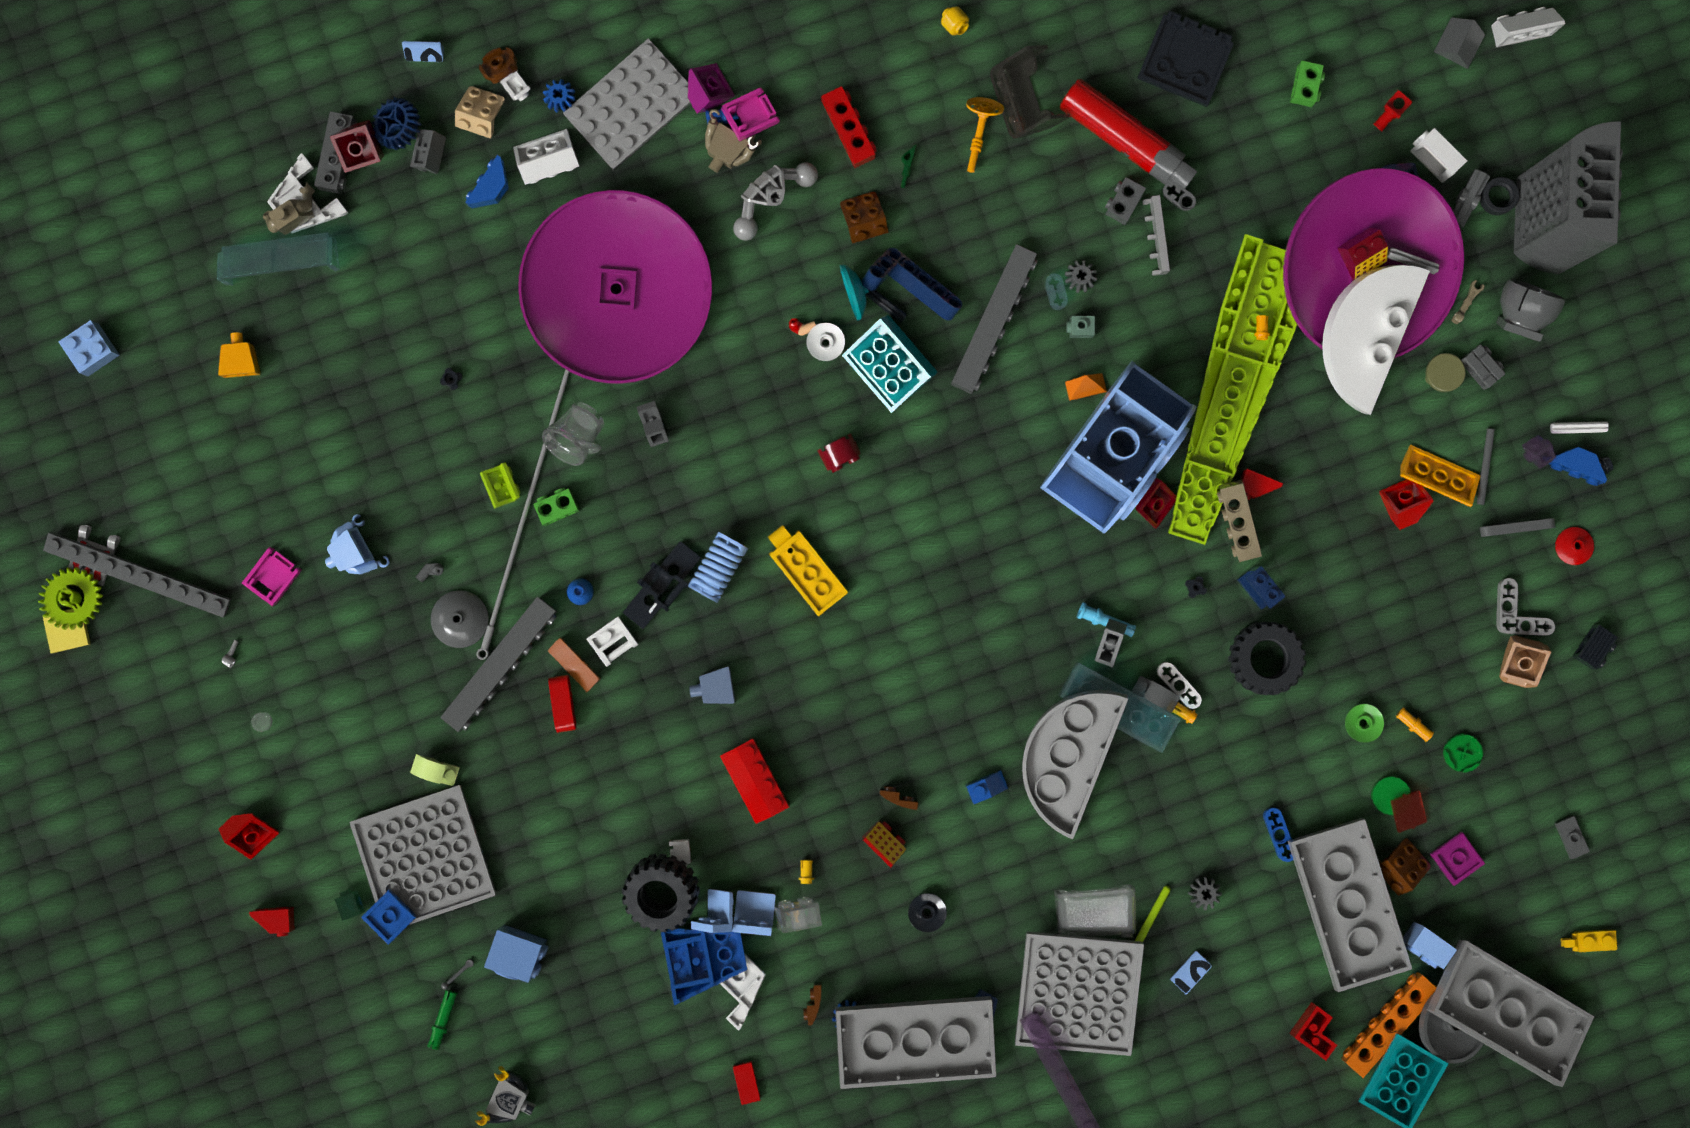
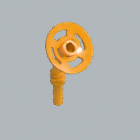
[966,97,1004,173]

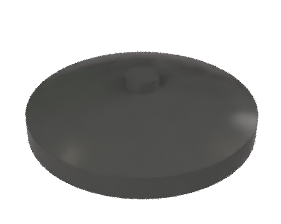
[1419,992,1484,1064]

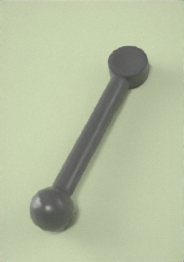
[441,959,474,990]

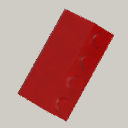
[720,738,790,824]

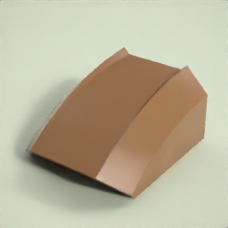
[1499,635,1551,688]

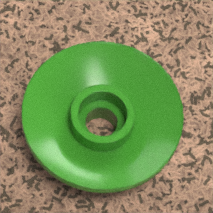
[1345,704,1384,743]

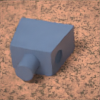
[689,667,735,704]

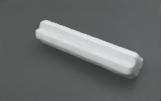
[1550,422,1609,434]

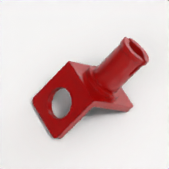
[1373,91,1412,131]

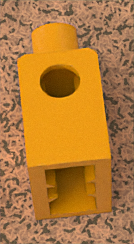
[218,332,261,378]

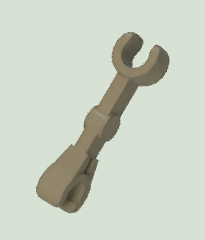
[1451,280,1484,324]

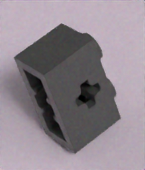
[1095,619,1127,667]

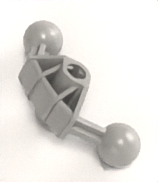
[733,162,818,241]

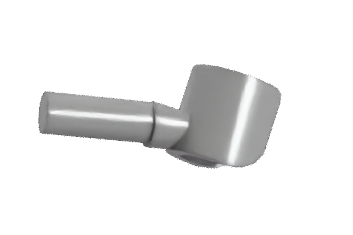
[222,640,238,668]

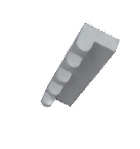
[1143,195,1170,276]

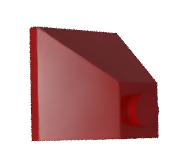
[1379,479,1433,530]
[218,813,279,859]

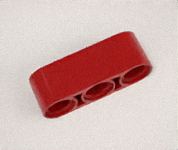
[548,675,576,733]

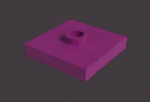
[1430,831,1485,886]

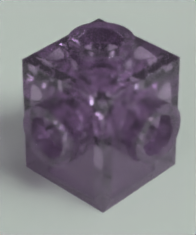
[1522,435,1556,469]

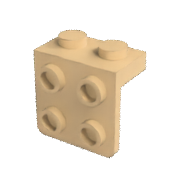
[455,86,504,138]

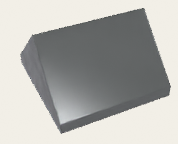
[1434,17,1485,69]

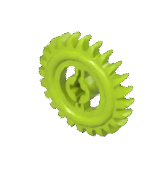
[38,567,103,630]

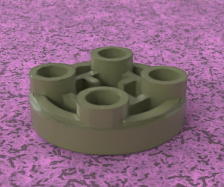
[1425,353,1465,392]

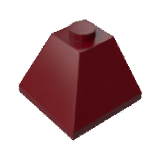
[1136,478,1177,529]

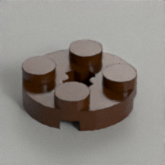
[479,48,518,84]

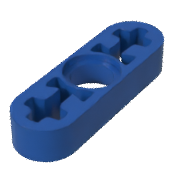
[1263,807,1293,862]

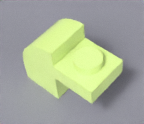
[410,754,459,786]

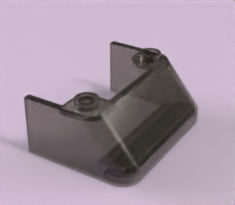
[990,45,1071,139]

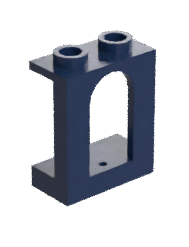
[1237,566,1285,610]

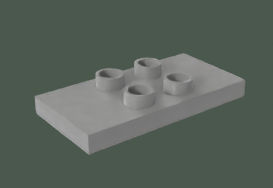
[1288,818,1412,992]
[1427,940,1594,1087]
[835,996,996,1089]

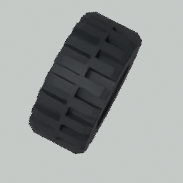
[1228,622,1307,695]
[622,853,700,932]

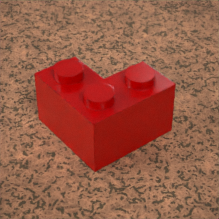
[1289,1002,1337,1061]

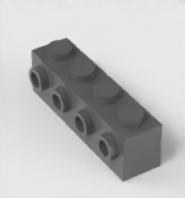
[314,112,357,194]

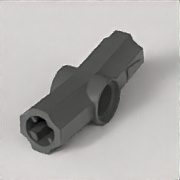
[1453,169,1490,228]

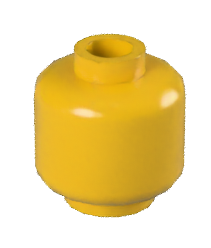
[941,6,969,35]

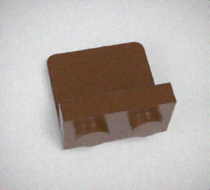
[840,192,889,244]
[1378,838,1431,896]

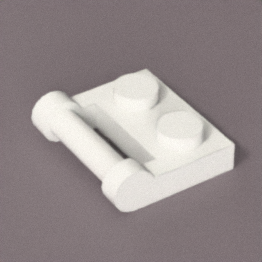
[587,617,638,667]

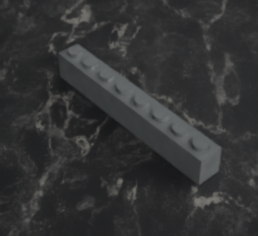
[951,244,1038,394]
[440,597,558,732]

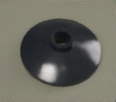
[908,893,947,932]

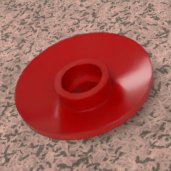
[1555,527,1594,565]

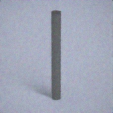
[1477,429,1495,505]

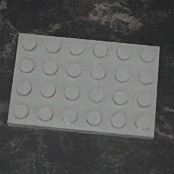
[563,39,691,171]

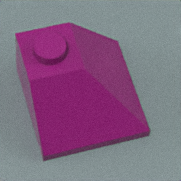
[688,63,735,114]

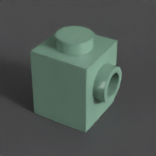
[1066,316,1095,338]

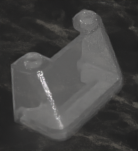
[1054,884,1136,938]

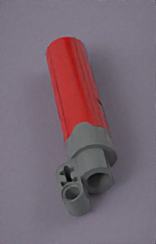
[1060,79,1197,211]

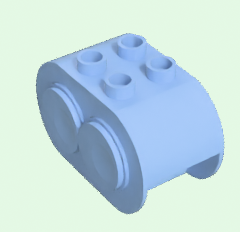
[1040,361,1196,533]

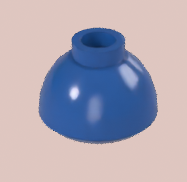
[567,578,594,605]

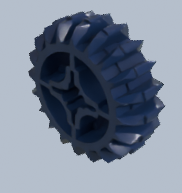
[372,97,422,150]

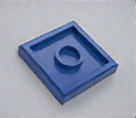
[361,889,417,945]

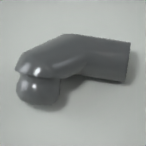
[416,563,444,583]

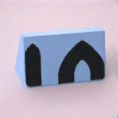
[402,41,444,62]
[1170,951,1212,994]

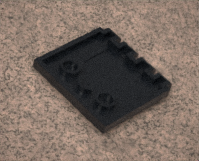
[1137,10,1234,107]

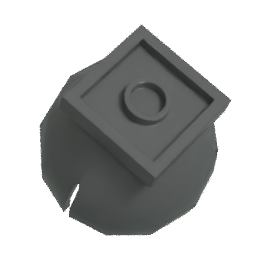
[1496,278,1566,342]

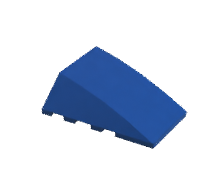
[661,929,747,1006]

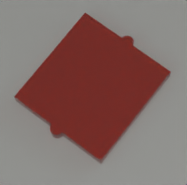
[1390,790,1427,833]

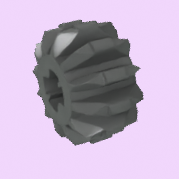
[1064,260,1097,293]
[1188,877,1222,910]

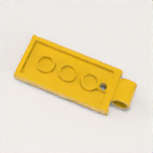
[768,525,848,617]

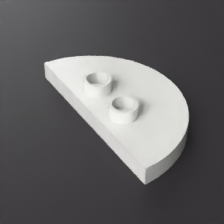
[1322,265,1430,415]

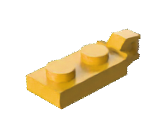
[1561,930,1617,952]

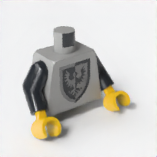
[475,1066,536,1126]

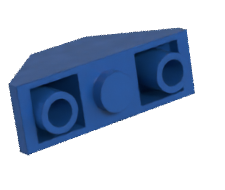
[465,155,509,208]
[1545,447,1607,486]

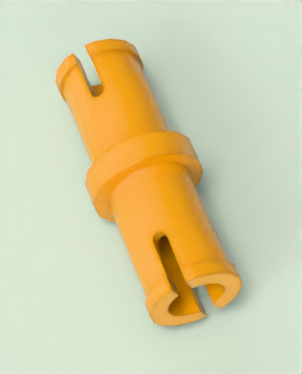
[1396,708,1434,742]

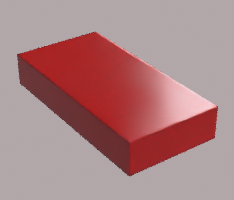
[733,1061,761,1105]

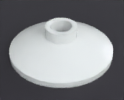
[807,323,845,361]

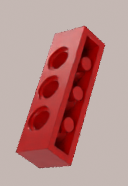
[821,86,877,168]

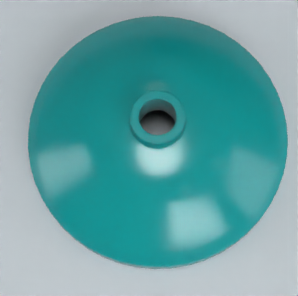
[840,264,869,321]

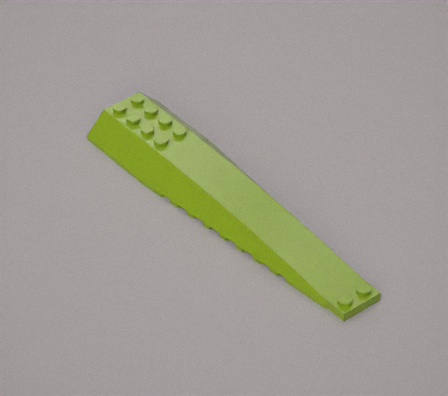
[1168,234,1297,545]

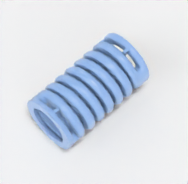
[688,532,748,603]

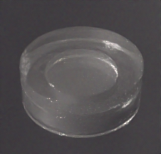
[251,712,272,732]

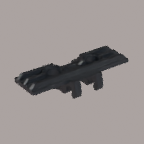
[622,541,701,629]

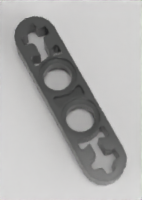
[1480,518,1556,537]

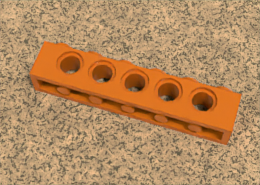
[1341,972,1437,1078]

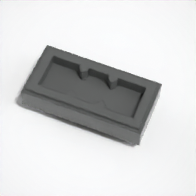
[1554,816,1590,859]

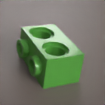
[1290,61,1325,107]
[533,487,580,526]

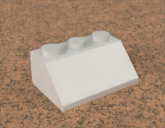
[1491,7,1565,47]
[513,129,579,185]

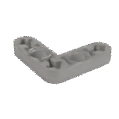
[1496,578,1555,635]

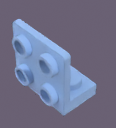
[691,889,734,933]
[732,890,776,936]

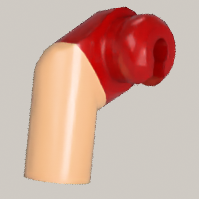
[789,318,816,336]

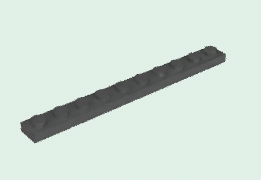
[43,532,231,617]

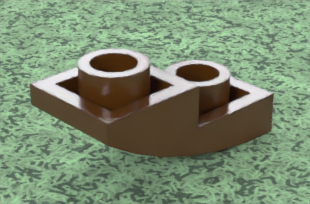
[880,786,918,810]
[803,982,821,1025]

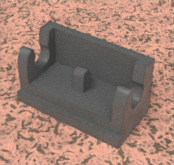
[410,129,446,174]

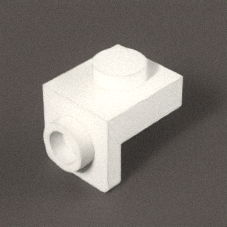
[500,71,531,101]

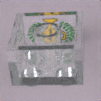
[774,897,822,933]

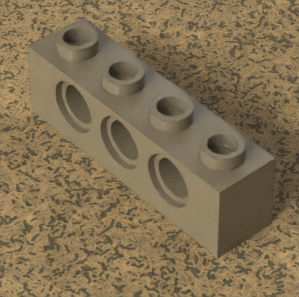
[1217,480,1262,562]

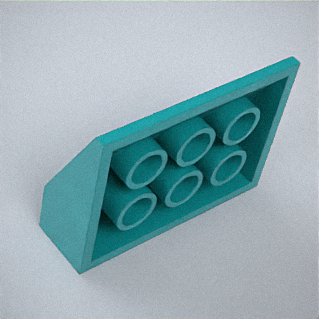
[842,315,938,413]
[1358,1033,1448,1128]

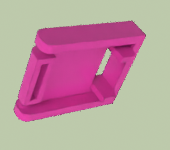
[721,88,780,142]
[242,547,301,606]

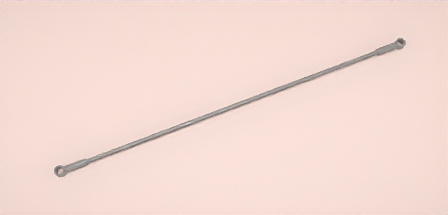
[476,370,570,660]

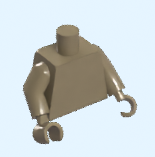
[705,109,762,173]
[263,183,315,235]

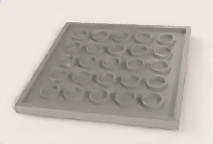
[349,785,497,925]
[1015,931,1144,1056]

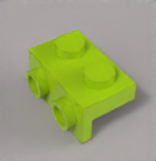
[480,462,520,509]

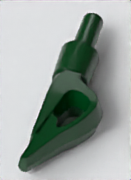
[900,145,917,188]

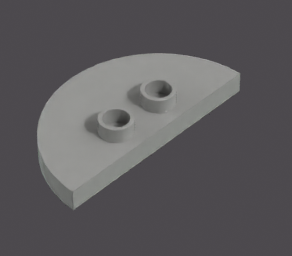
[1022,690,1128,839]

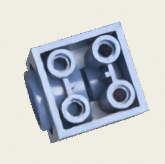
[484,925,548,983]

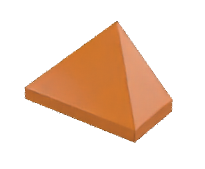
[1065,373,1107,401]

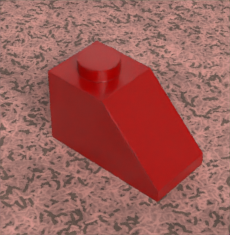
[1240,469,1283,500]
[249,907,295,937]

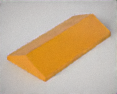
[1400,445,1481,507]

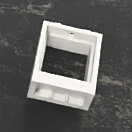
[1411,128,1467,183]

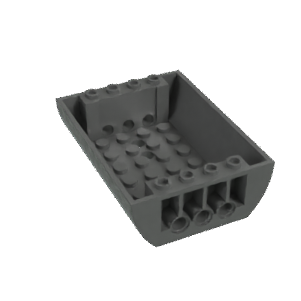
[1514,122,1623,274]

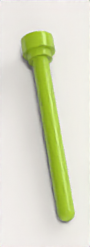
[1135,886,1171,942]

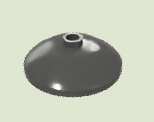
[431,591,489,648]

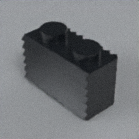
[1572,625,1618,670]

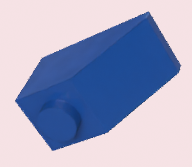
[965,770,1008,804]

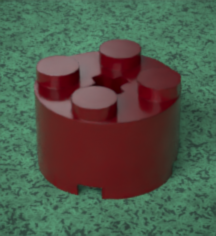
[817,433,862,473]

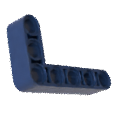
[861,248,962,321]

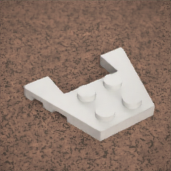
[267,153,348,233]
[720,953,766,1031]

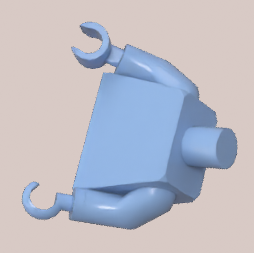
[325,514,389,574]

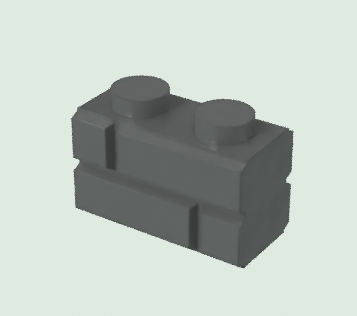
[1460,344,1506,390]

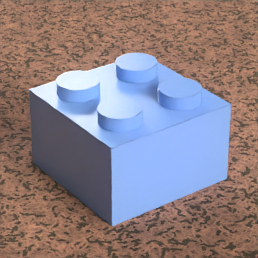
[59,320,119,376]
[1403,922,1457,969]

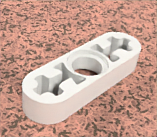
[1157,663,1202,709]

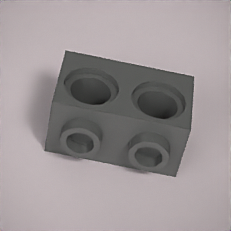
[1105,178,1146,225]

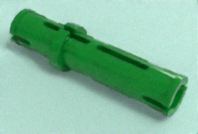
[427,990,458,1050]

